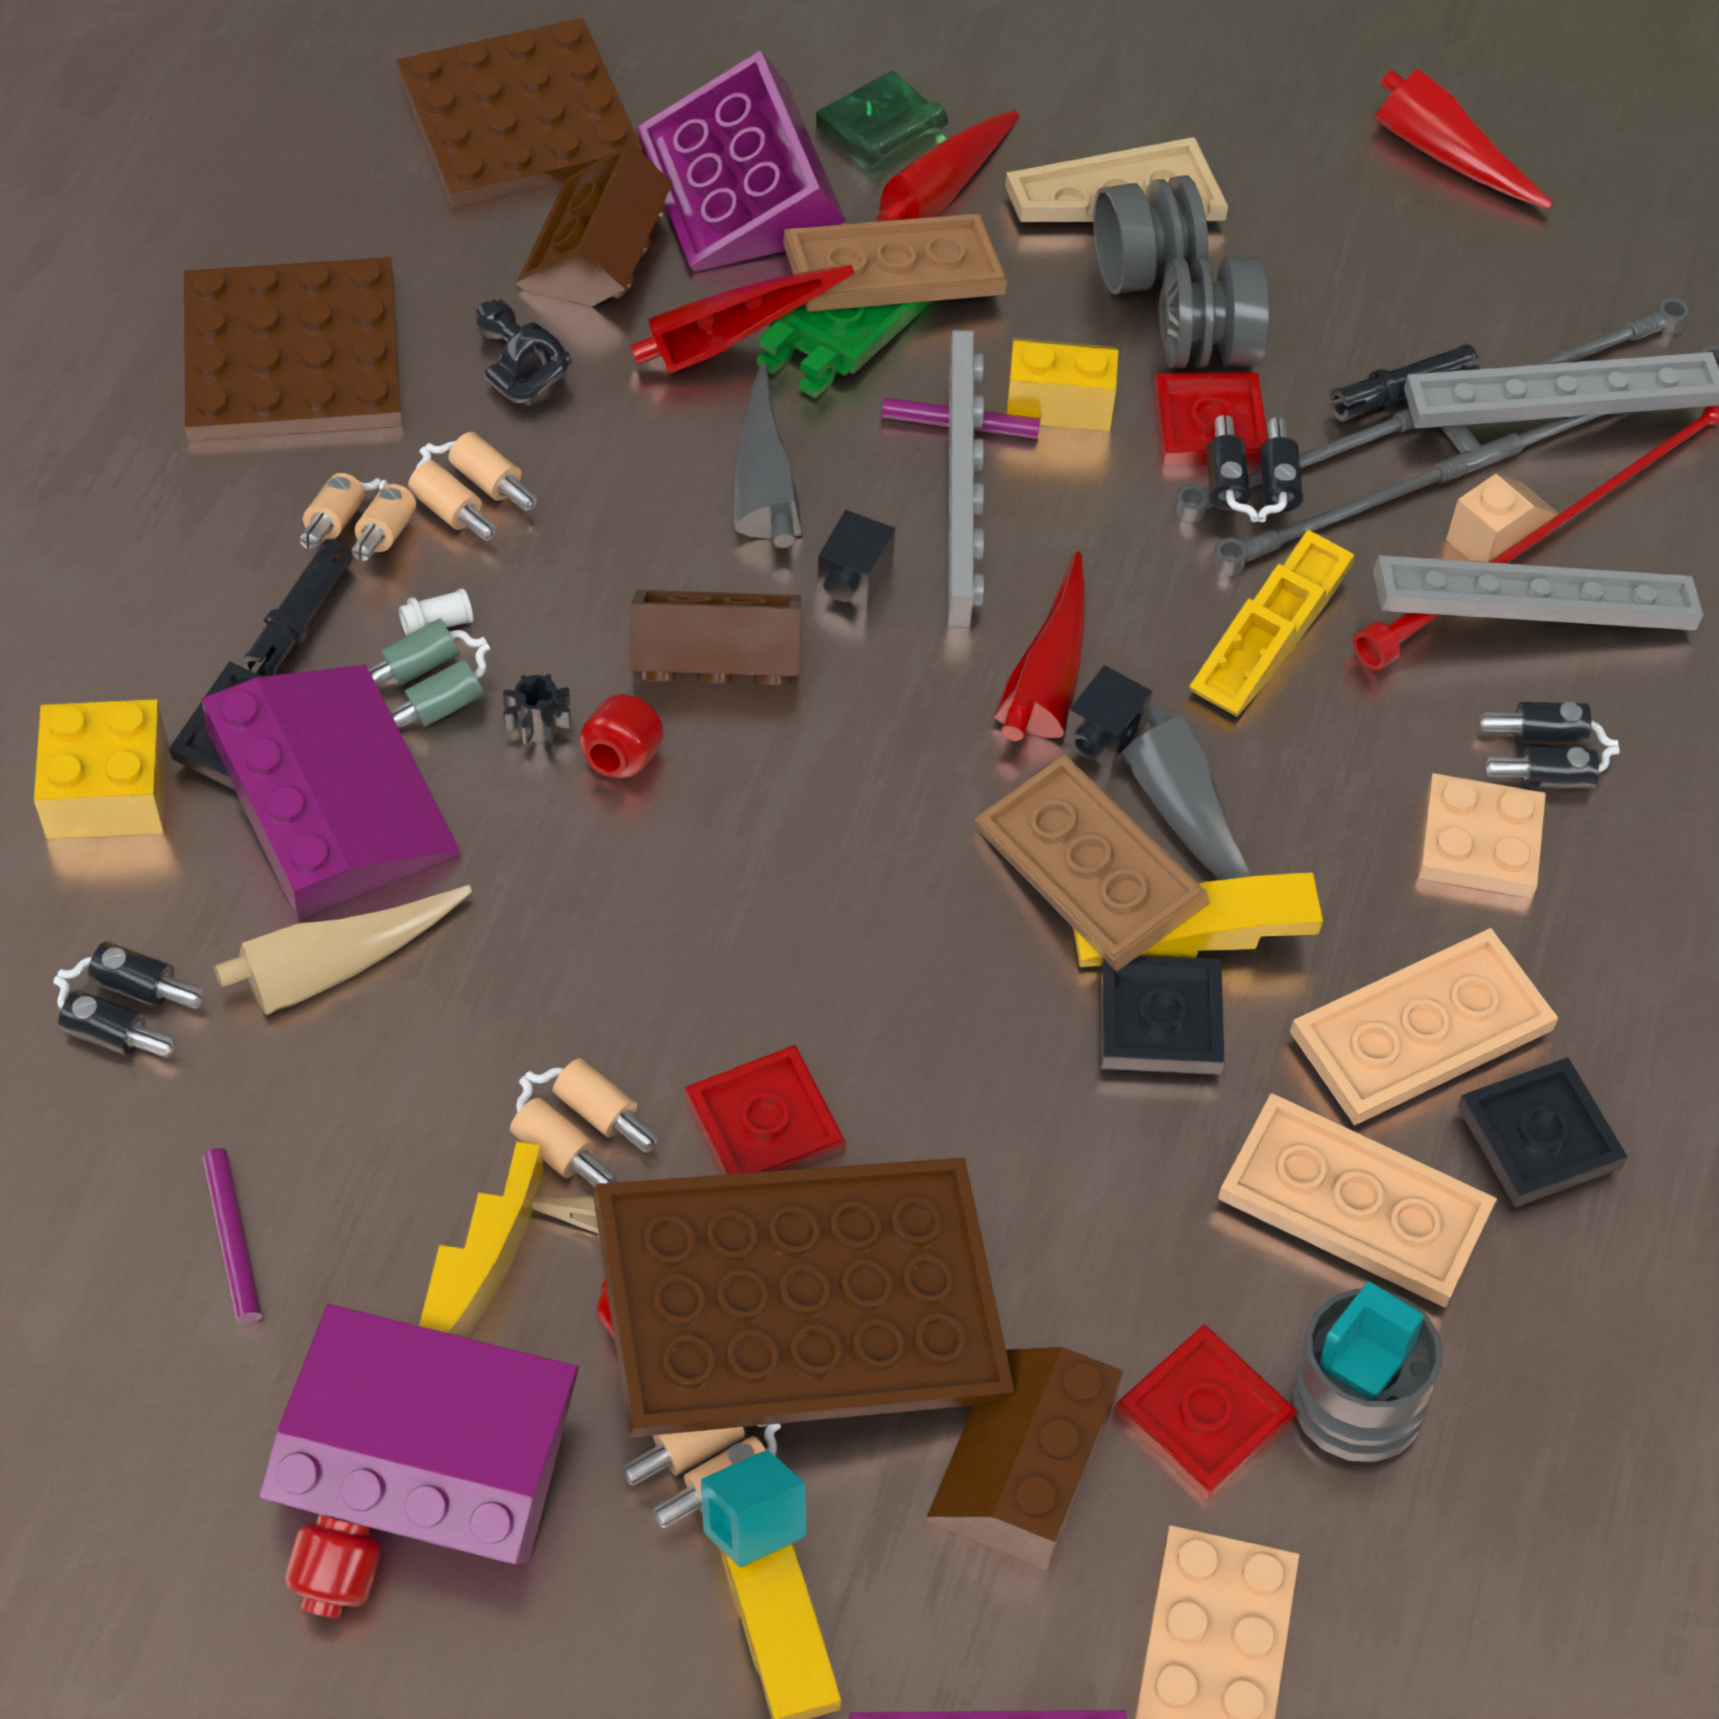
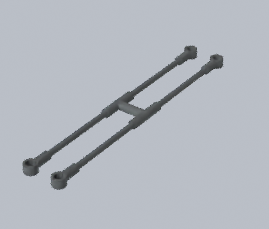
[1175,297,1719,577]

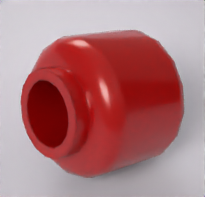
[579,694,664,779]
[285,1514,381,1618]

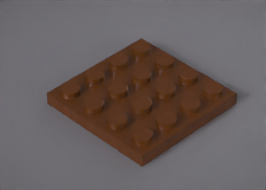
[396,18,643,208]
[184,257,402,441]

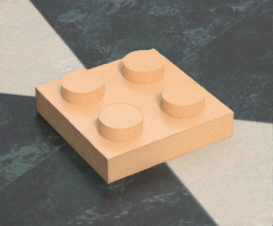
[1418,773,1546,899]

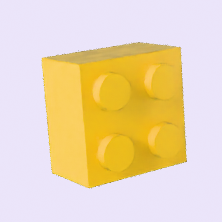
[34,699,168,839]

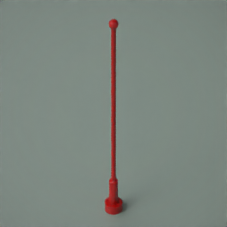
[1353,406,1719,671]

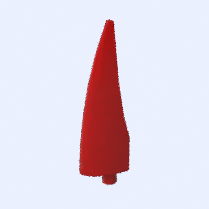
[1375,69,1553,210]
[876,110,1019,222]
[630,264,855,374]
[993,550,1085,741]

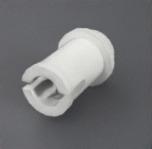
[399,588,473,636]

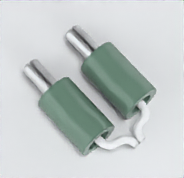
[369,618,491,729]

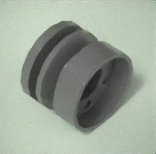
[1093,175,1208,294]
[1159,257,1269,368]
[1292,1289,1443,1462]

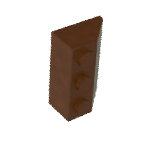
[516,142,673,307]
[630,590,801,685]
[926,1347,1123,1571]

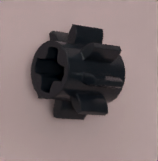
[503,674,571,744]

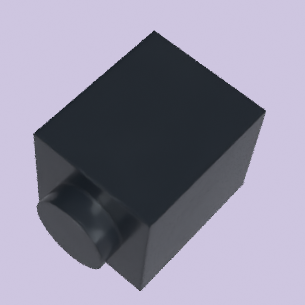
[817,509,895,609]

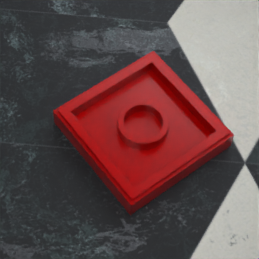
[1153,373,1268,466]
[685,1044,846,1175]
[1114,1323,1297,1501]

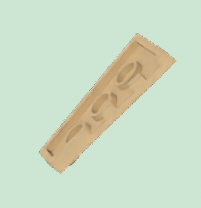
[1005,137,1228,222]

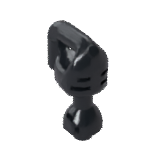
[476,299,572,404]

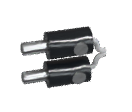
[1206,415,1303,522]
[1480,702,1619,790]
[53,941,204,1058]

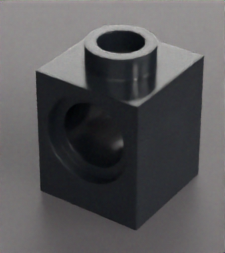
[1064,665,1152,769]

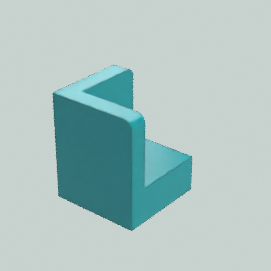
[1319,1281,1425,1401]
[701,1451,807,1567]

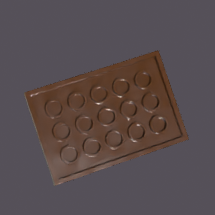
[593,1157,1015,1438]

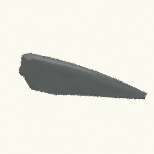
[733,362,802,548]
[1122,704,1252,880]

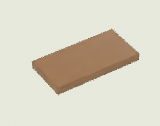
[783,214,1007,312]
[974,754,1209,972]

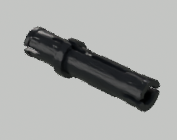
[1330,344,1480,421]
[241,539,353,677]

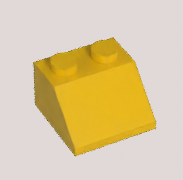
[1006,338,1119,432]

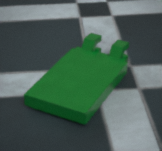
[757,301,933,399]

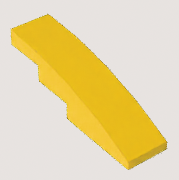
[1189,529,1355,717]
[1073,872,1323,967]
[419,1141,544,1338]
[719,1543,842,1719]

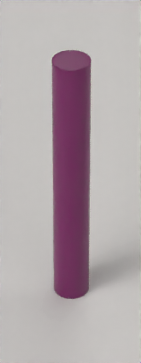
[881,397,1041,439]
[202,1148,262,1325]

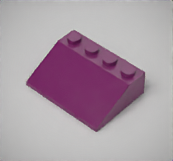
[636,50,846,272]
[201,664,460,921]
[259,1303,579,1565]

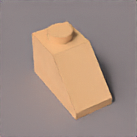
[1446,473,1559,562]

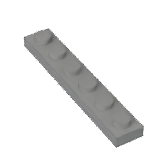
[948,330,984,628]
[1404,352,1719,429]
[1372,555,1704,630]

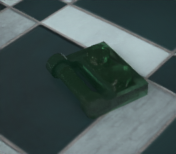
[816,70,948,171]

